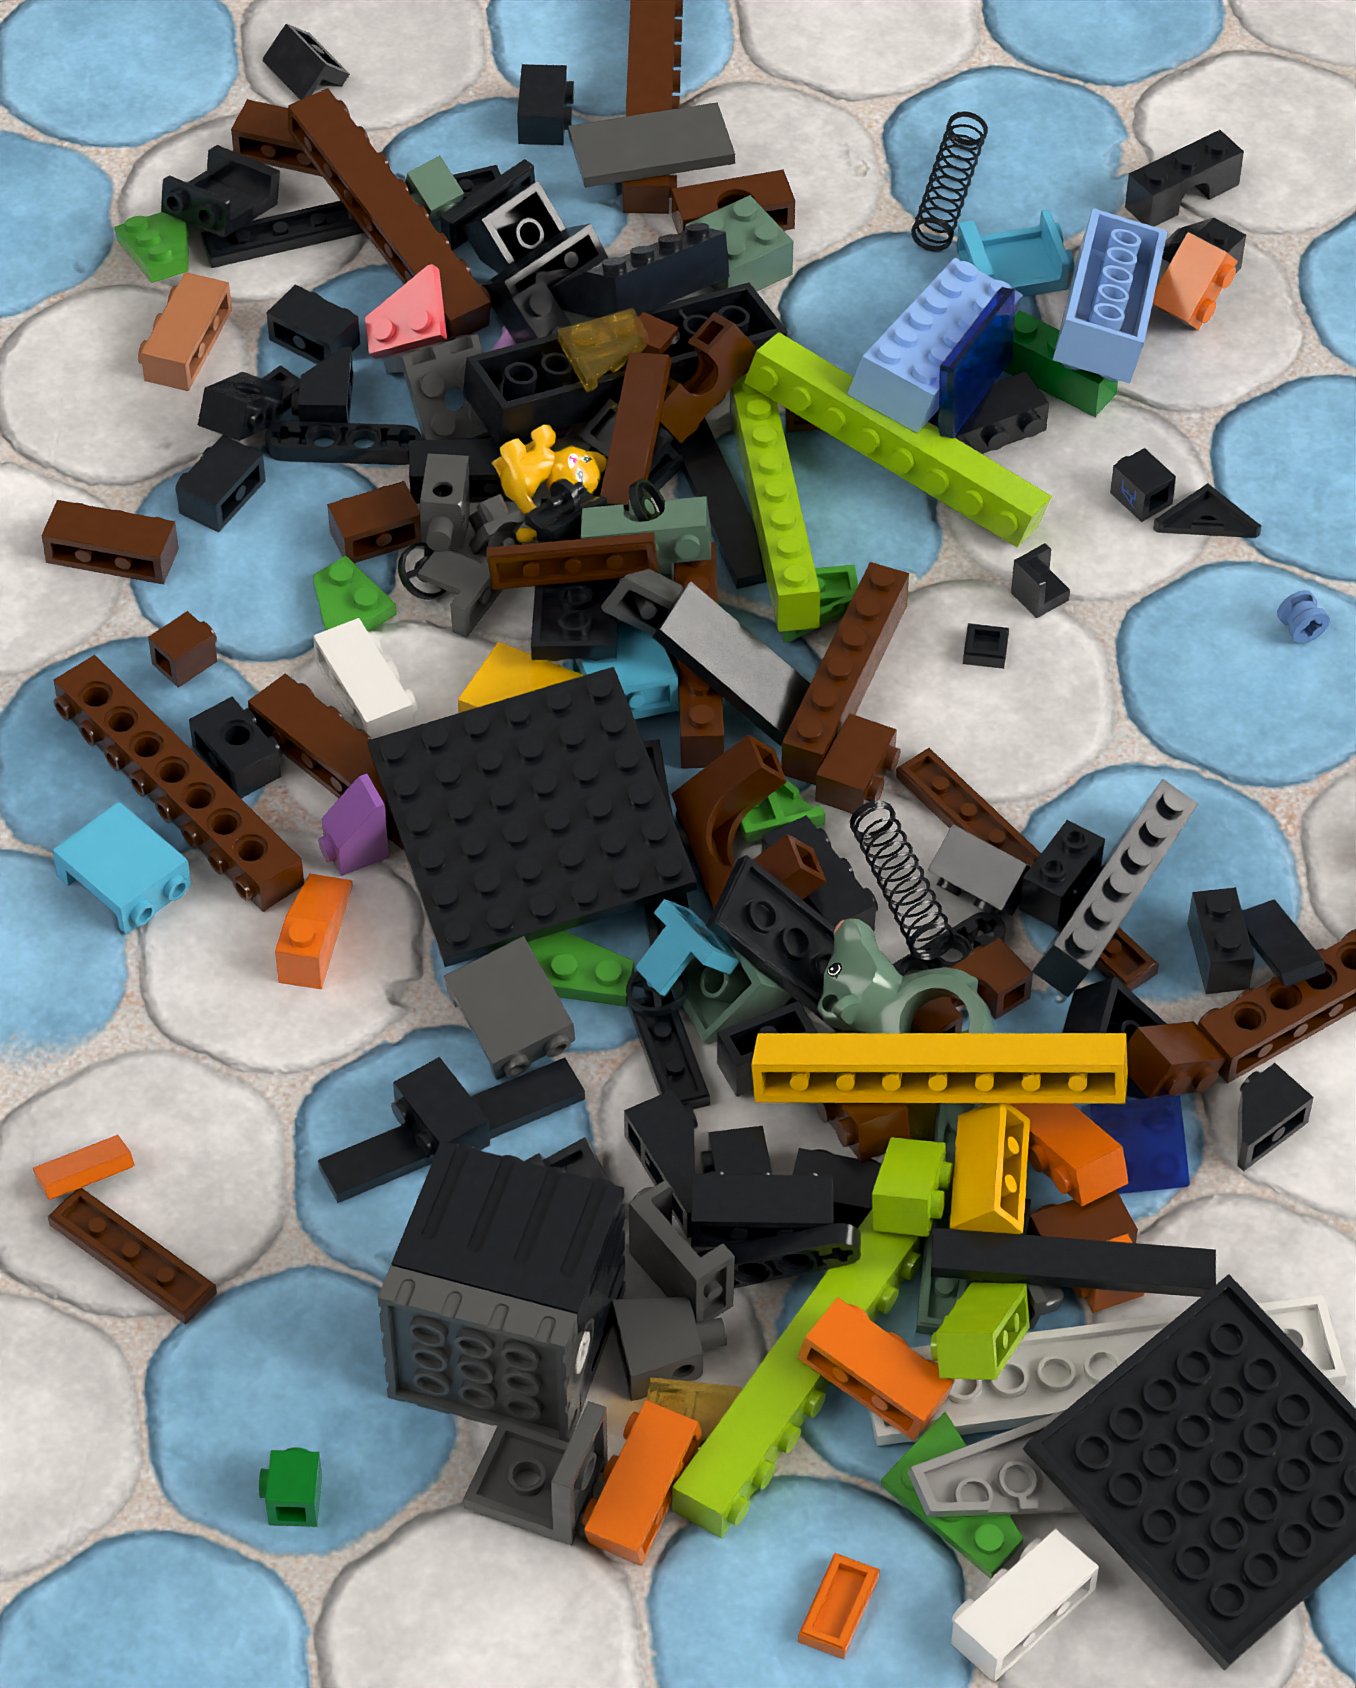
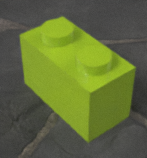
[872,1137,953,1237]

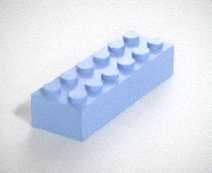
[1052,208,1167,384]
[847,258,1023,433]

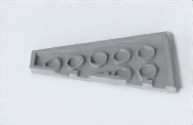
[907,1410,1079,1517]

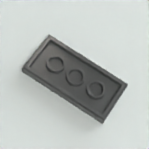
[568,102,735,188]

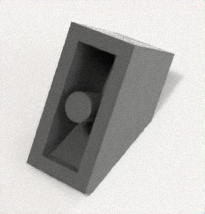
[601,569,683,636]

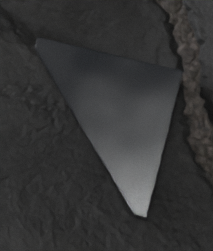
[1153,483,1262,538]

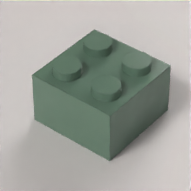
[685,195,794,291]

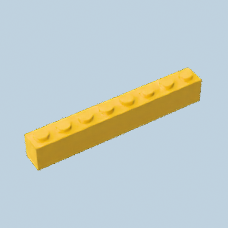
[751,1033,1128,1104]

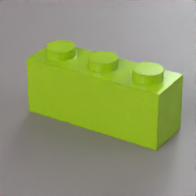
[930,1282,1030,1380]

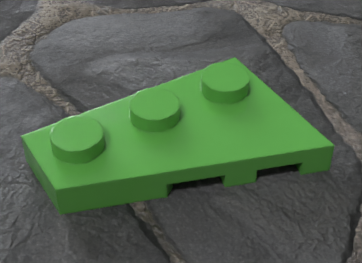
[114,212,189,283]
[528,931,634,1007]
[881,1412,1024,1579]

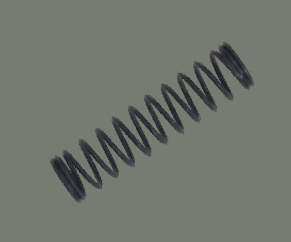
[911,111,988,252]
[850,801,955,960]

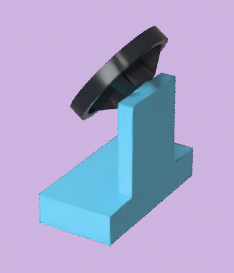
[626,899,740,1017]

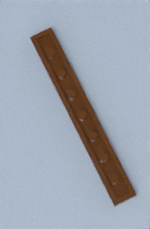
[896,748,1159,991]

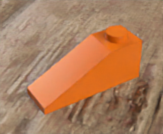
[275,874,353,990]

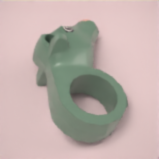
[817,918,995,1033]

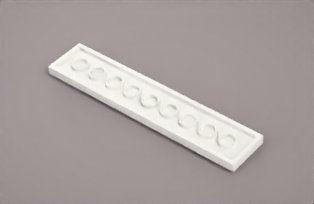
[869,1295,1347,1446]

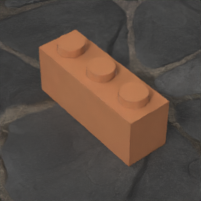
[138,272,232,391]

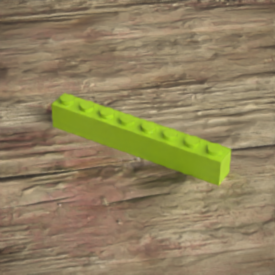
[744,332,1052,548]
[730,373,820,632]
[672,1210,923,1539]

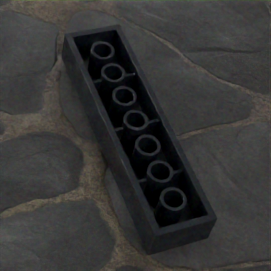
[463,282,788,445]

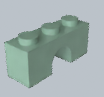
[581,496,711,564]

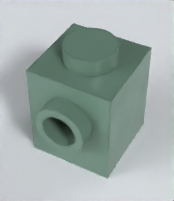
[405,156,464,224]

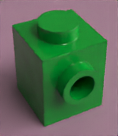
[259,1447,322,1527]

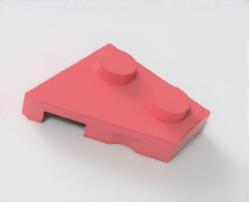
[365,264,447,359]

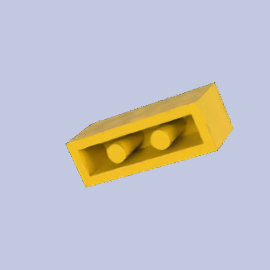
[950,1103,1030,1234]

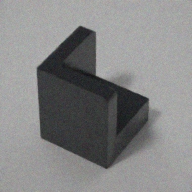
[1011,543,1070,618]

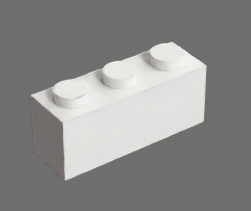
[313,618,418,739]
[951,1528,1099,1682]

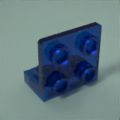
[1081,1095,1190,1194]

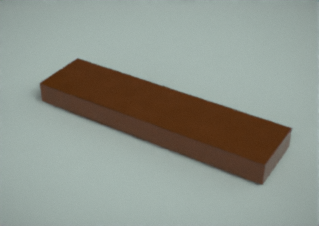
[600,352,672,510]
[487,532,659,590]
[48,1188,217,1325]

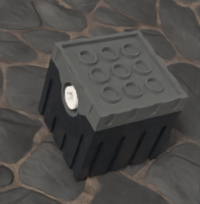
[378,1141,626,1443]

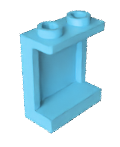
[957,210,1074,297]
[571,623,679,719]
[52,801,191,934]

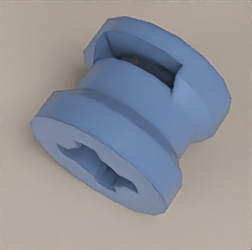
[1277,590,1330,643]

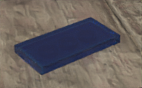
[939,287,1015,439]

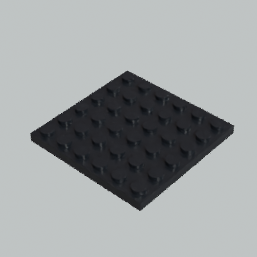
[367,667,697,967]
[1023,1274,1356,1671]

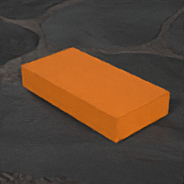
[33,1134,135,1200]
[798,1553,880,1659]

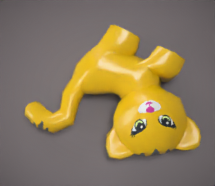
[491,425,607,543]

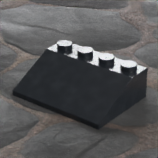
[549,223,730,324]

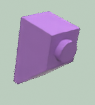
[318,774,389,876]

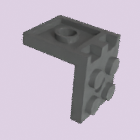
[382,334,489,440]
[463,1401,608,1546]

